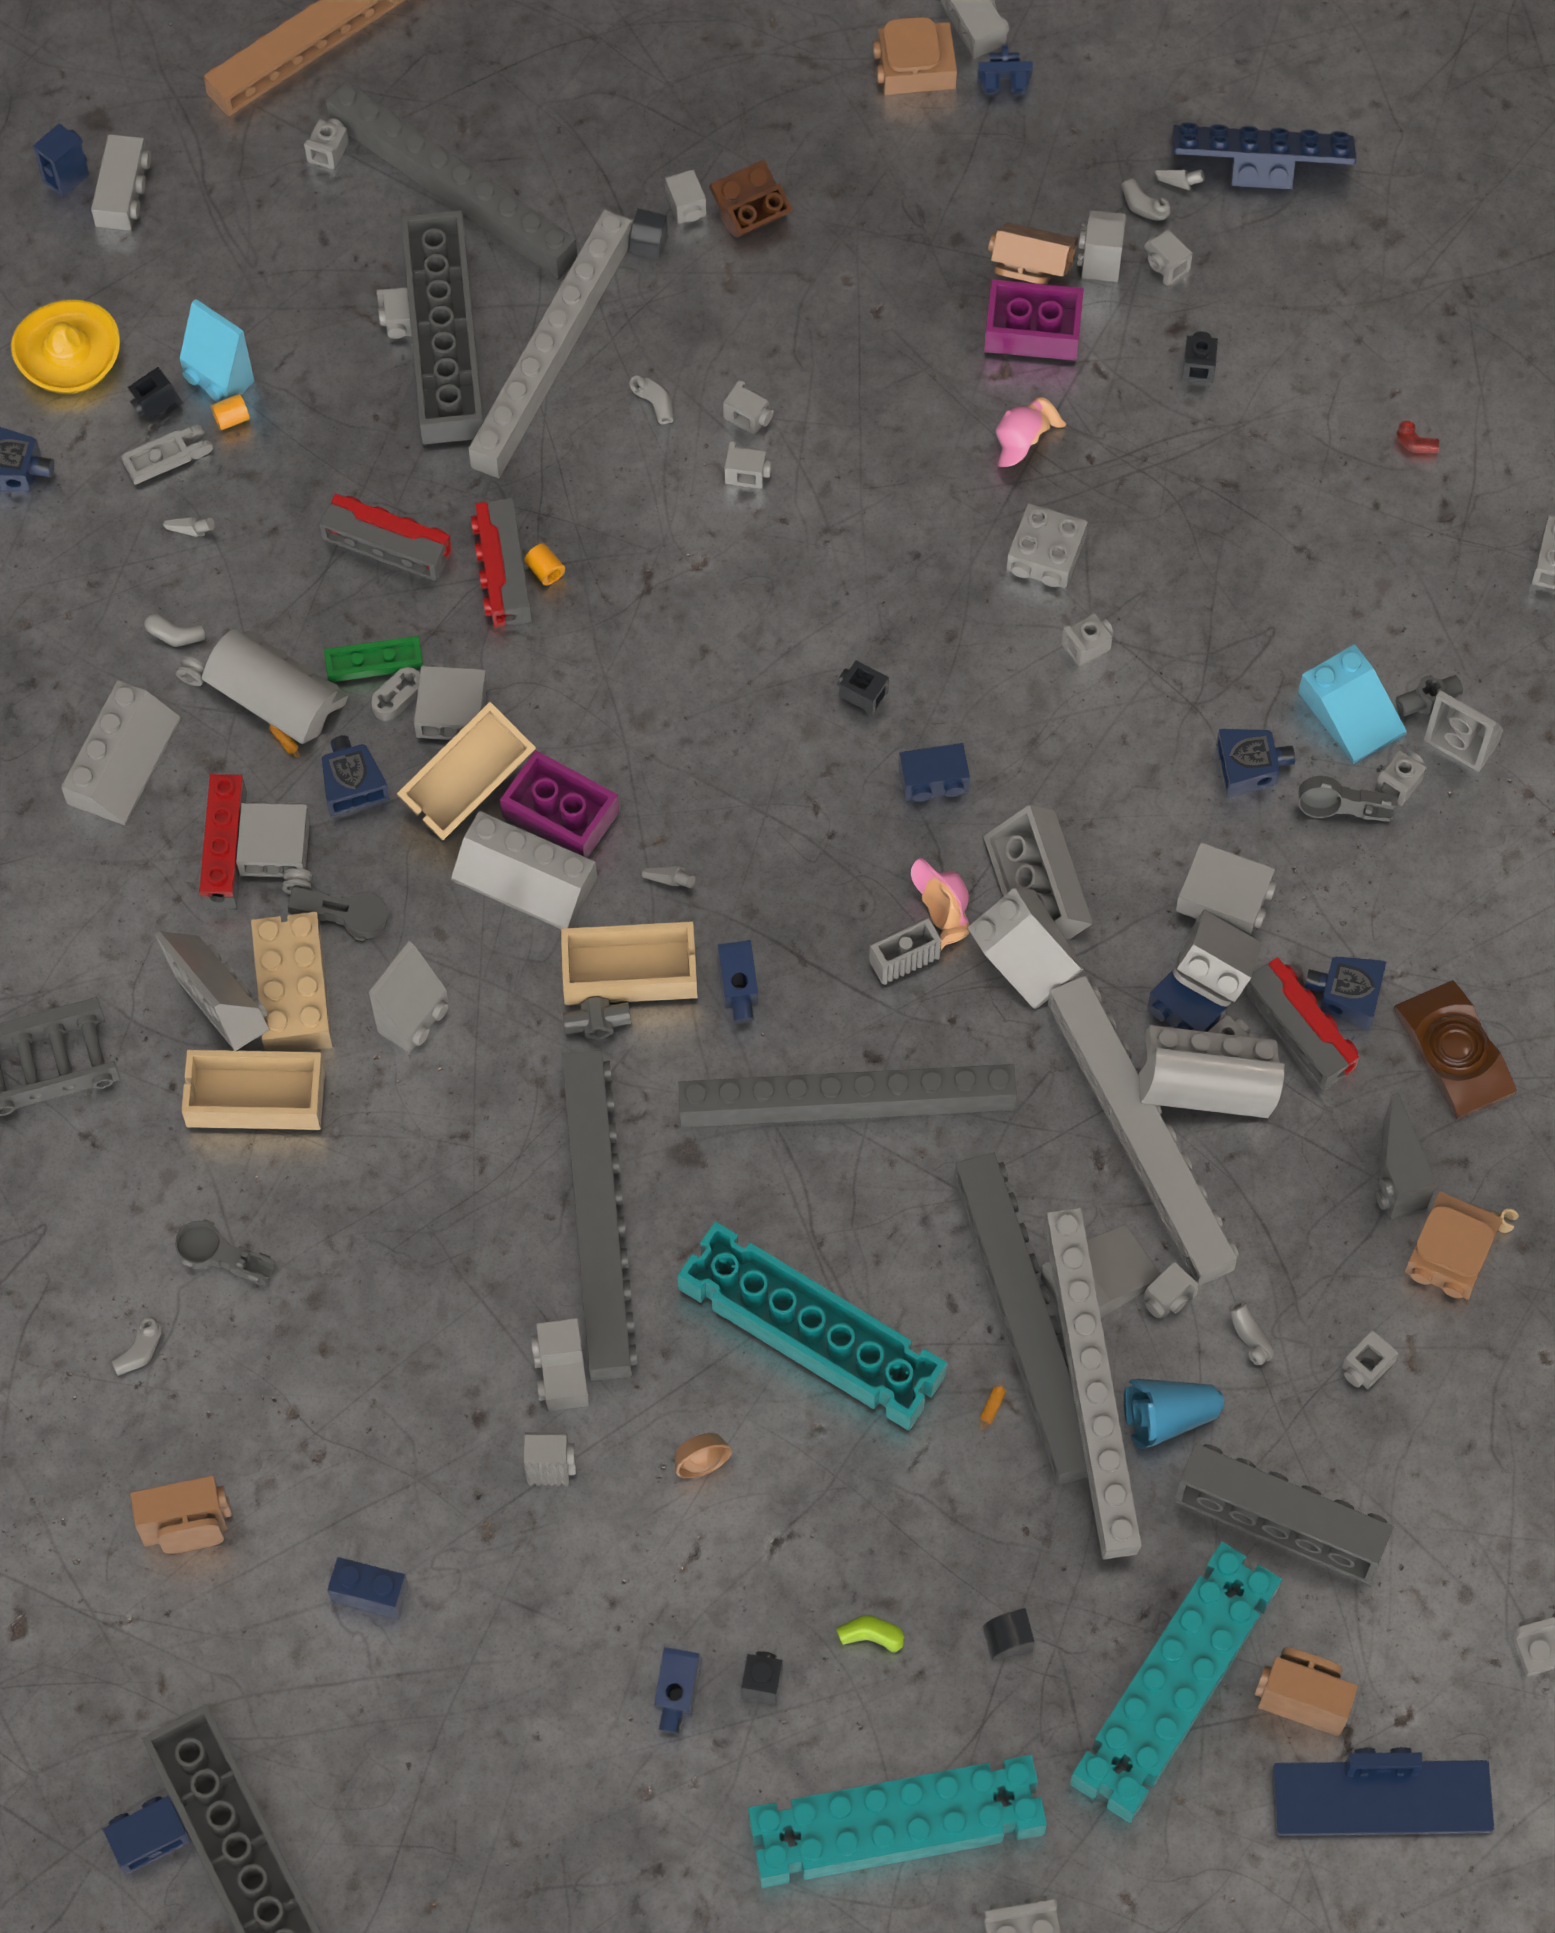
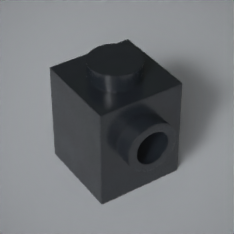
[741,1651,783,1705]

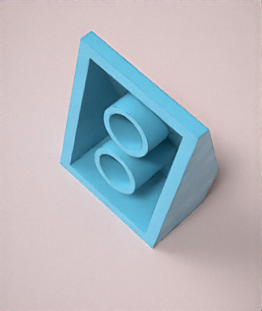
[179,299,254,402]
[1298,644,1407,765]

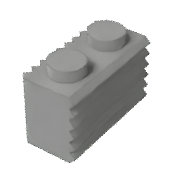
[868,917,942,985]
[524,1432,576,1487]

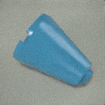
[1123,1378,1224,1449]

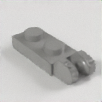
[121,425,213,485]

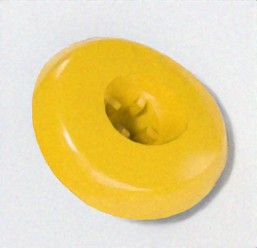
[11,300,120,394]

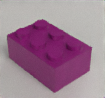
[984,280,1084,361]
[500,750,619,858]

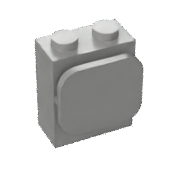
[1176,842,1278,936]
[1173,909,1261,1006]

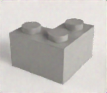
[1077,210,1126,282]
[531,1318,589,1411]

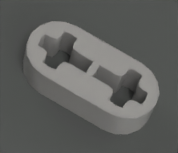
[371,667,420,721]

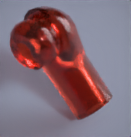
[1396,421,1439,454]

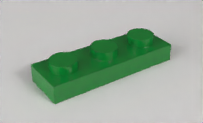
[324,636,423,682]

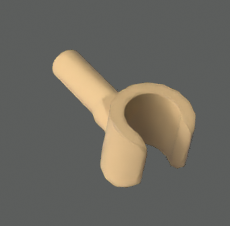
[1471,1204,1519,1233]

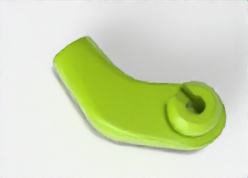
[836,1615,904,1652]

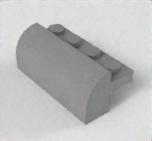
[201,628,349,744]
[1139,1025,1284,1118]

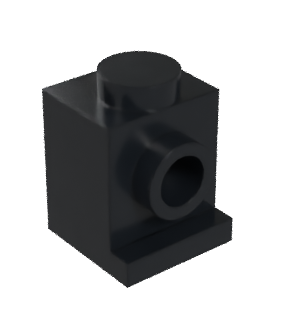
[1182,331,1218,383]
[127,367,183,420]
[837,660,889,717]

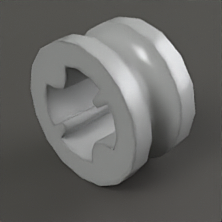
[176,657,206,686]
[282,868,313,894]

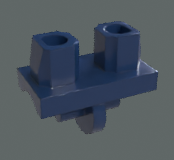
[977,44,1033,94]

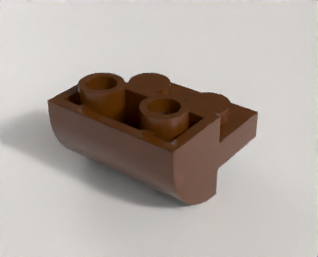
[709,159,793,238]

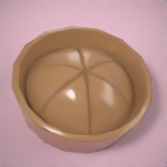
[674,1433,732,1479]

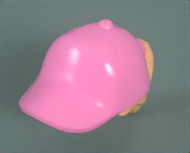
[996,397,1067,467]
[911,858,970,950]

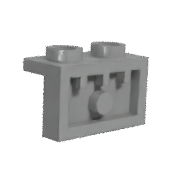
[1512,1612,1555,1677]
[983,1896,1061,1933]

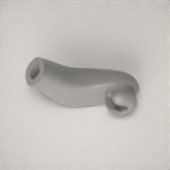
[1122,179,1170,221]
[629,375,674,424]
[145,613,205,647]
[1229,1301,1274,1365]
[111,1317,162,1376]

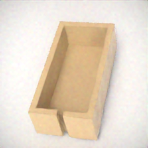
[397,702,536,841]
[251,912,333,1052]
[561,921,697,1005]
[181,1050,325,1130]

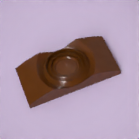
[1394,980,1517,1119]

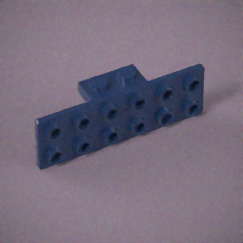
[1173,122,1357,189]
[1273,1747,1494,1836]

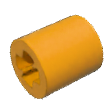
[210,393,250,431]
[524,543,566,586]

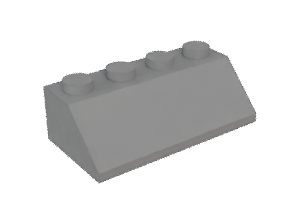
[61,680,181,826]
[983,804,1093,940]
[451,811,597,929]
[155,931,269,1051]

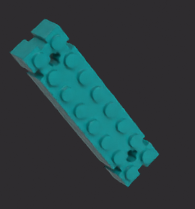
[677,1221,947,1431]
[1070,1542,1283,1824]
[748,1755,1047,1888]

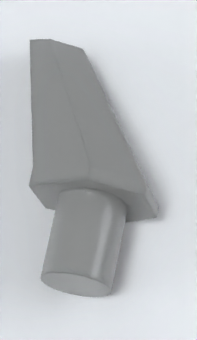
[1155,169,1204,190]
[163,517,215,537]
[642,866,695,888]

